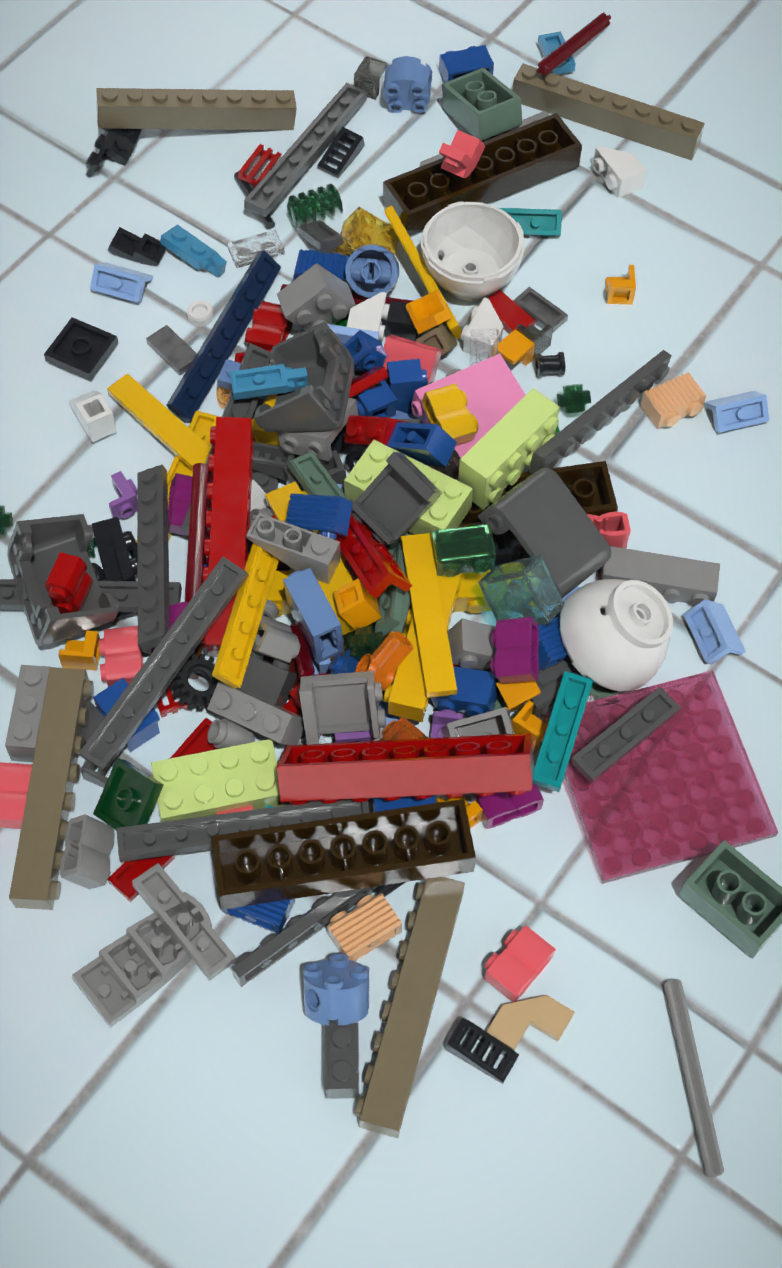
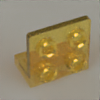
[335,207,399,256]

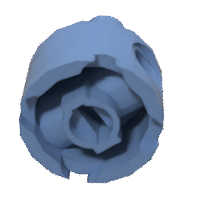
[382,56,433,113]
[345,244,400,298]
[304,953,369,1026]

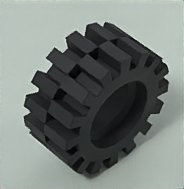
[170,653,221,711]

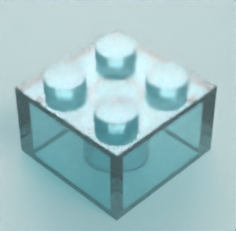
[478,555,564,625]

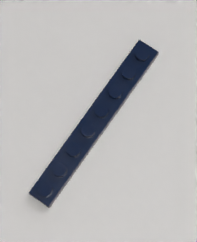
[166,250,281,423]

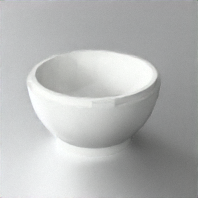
[421,201,525,301]
[560,579,673,691]

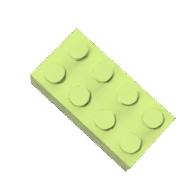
[458,388,560,510]
[344,440,473,549]
[151,739,285,822]

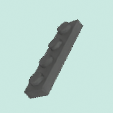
[571,687,681,784]

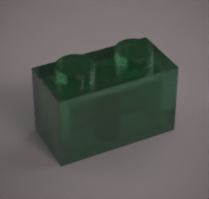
[431,524,496,577]

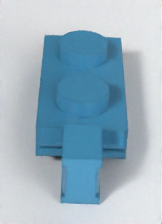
[160,224,227,277]
[229,364,308,400]

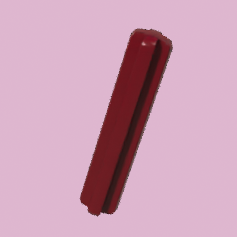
[290,624,315,680]

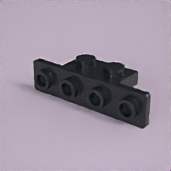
[85,128,142,177]
[91,517,138,620]

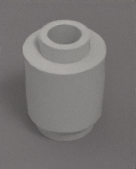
[208,719,255,749]

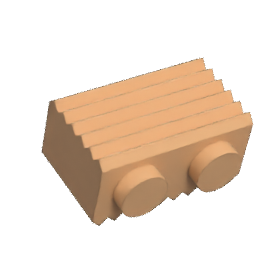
[641,372,707,429]
[327,893,402,961]

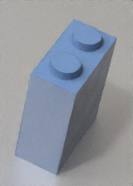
[283,568,344,663]

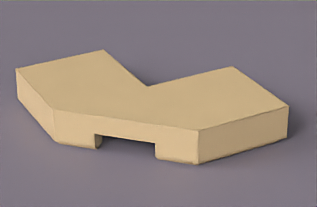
[486,995,575,1051]

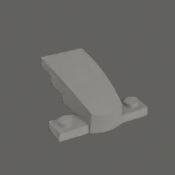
[72,863,236,1028]

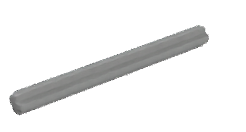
[664,979,724,1177]

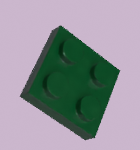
[93,758,164,830]

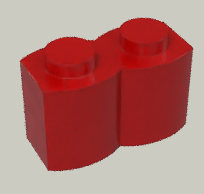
[245,301,293,350]
[45,552,93,614]

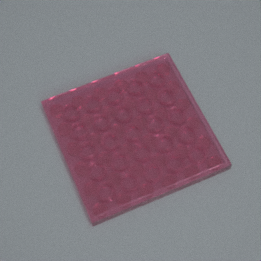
[544,670,779,884]

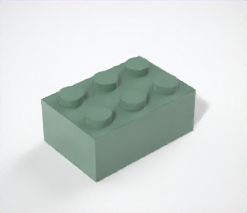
[442,68,523,141]
[679,840,782,959]

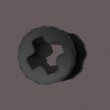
[535,352,566,377]

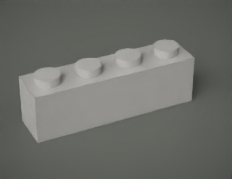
[600,546,720,606]

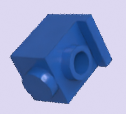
[344,330,387,372]
[356,380,398,418]

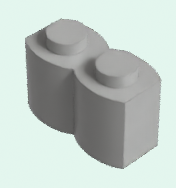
[252,615,300,663]
[60,814,114,889]

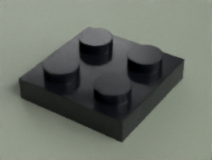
[44,317,118,380]

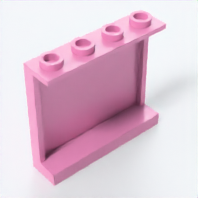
[411,354,525,481]

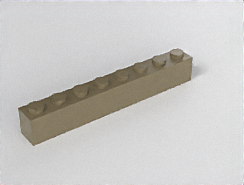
[512,63,705,161]
[96,88,297,130]
[9,667,94,910]
[355,877,465,1138]

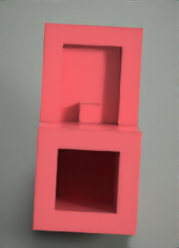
[439,130,485,178]

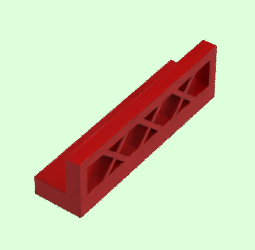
[336,509,412,598]

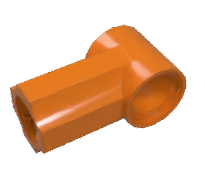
[355,631,414,691]

